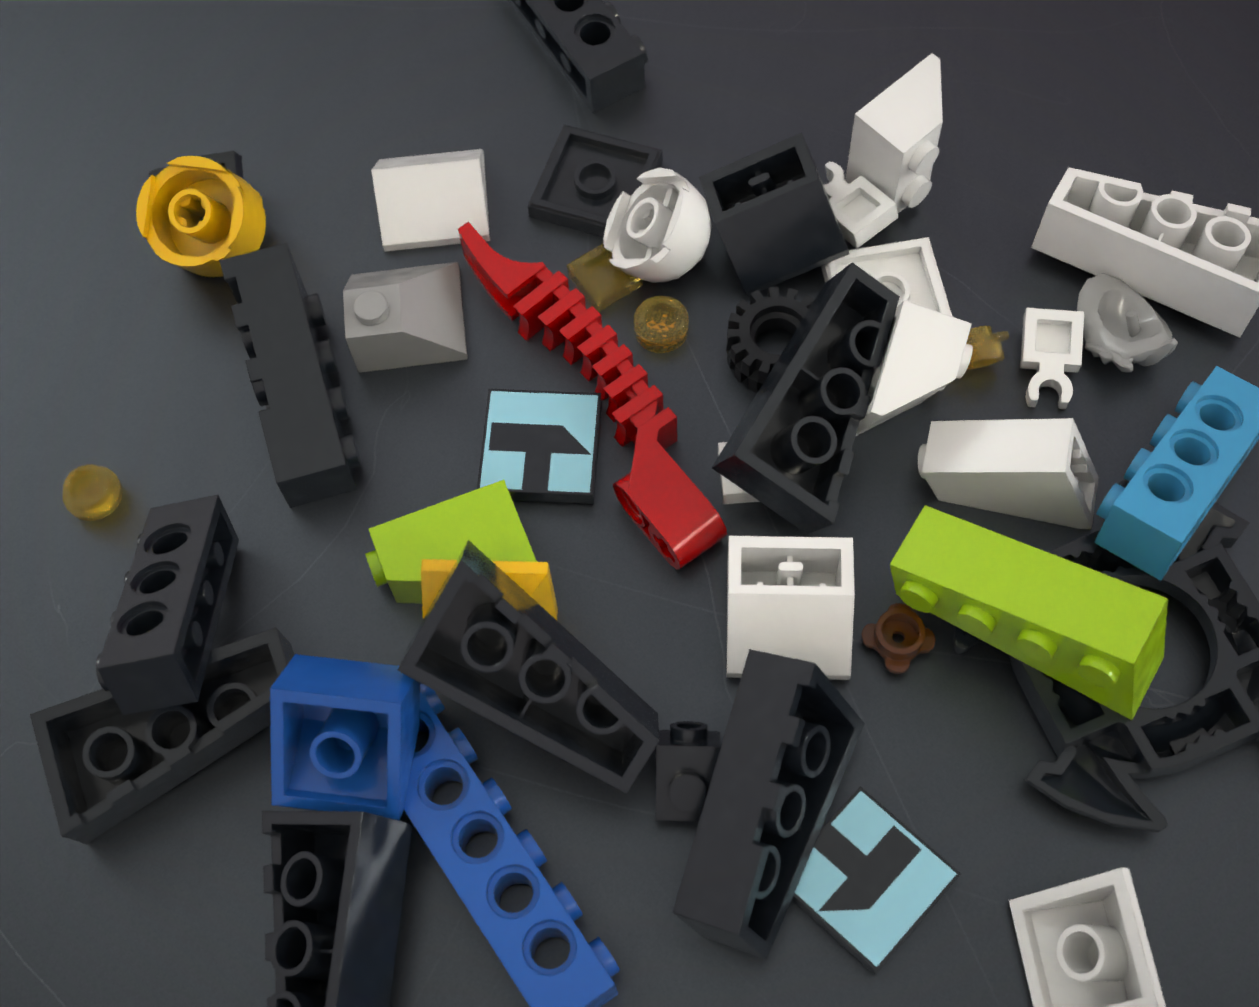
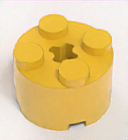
[136,156,266,277]

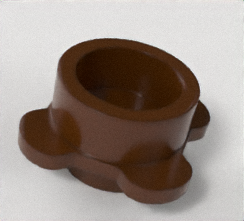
[861,603,935,674]

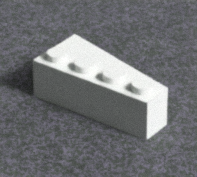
[1031,167,1259,338]

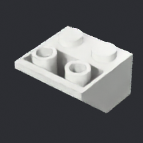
[727,536,855,680]

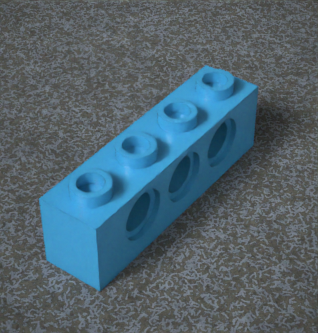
[1094,366,1259,581]

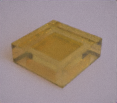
[567,243,643,312]

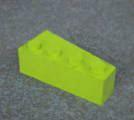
[890,505,1168,720]

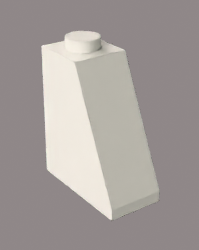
[918,418,1099,529]

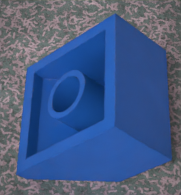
[270,654,420,821]

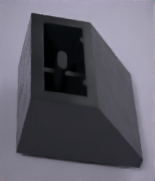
[699,133,850,296]

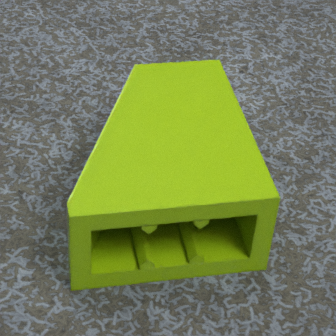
[365,479,537,604]

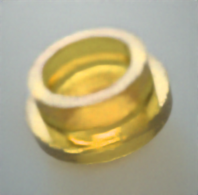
[62,464,123,521]

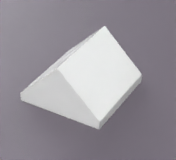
[371,149,490,252]
[1009,868,1166,1007]

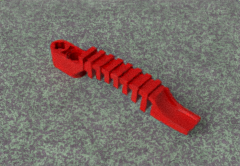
[458,222,727,570]

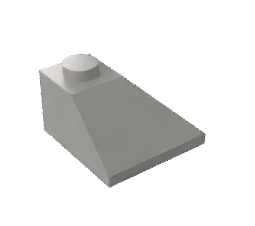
[343,262,468,373]

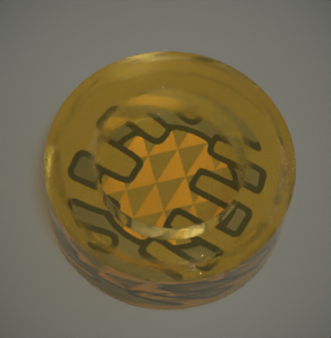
[634,296,689,353]

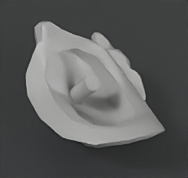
[1077,273,1178,373]

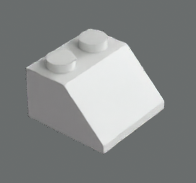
[845,53,943,213]
[856,300,973,436]

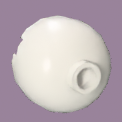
[603,167,712,283]

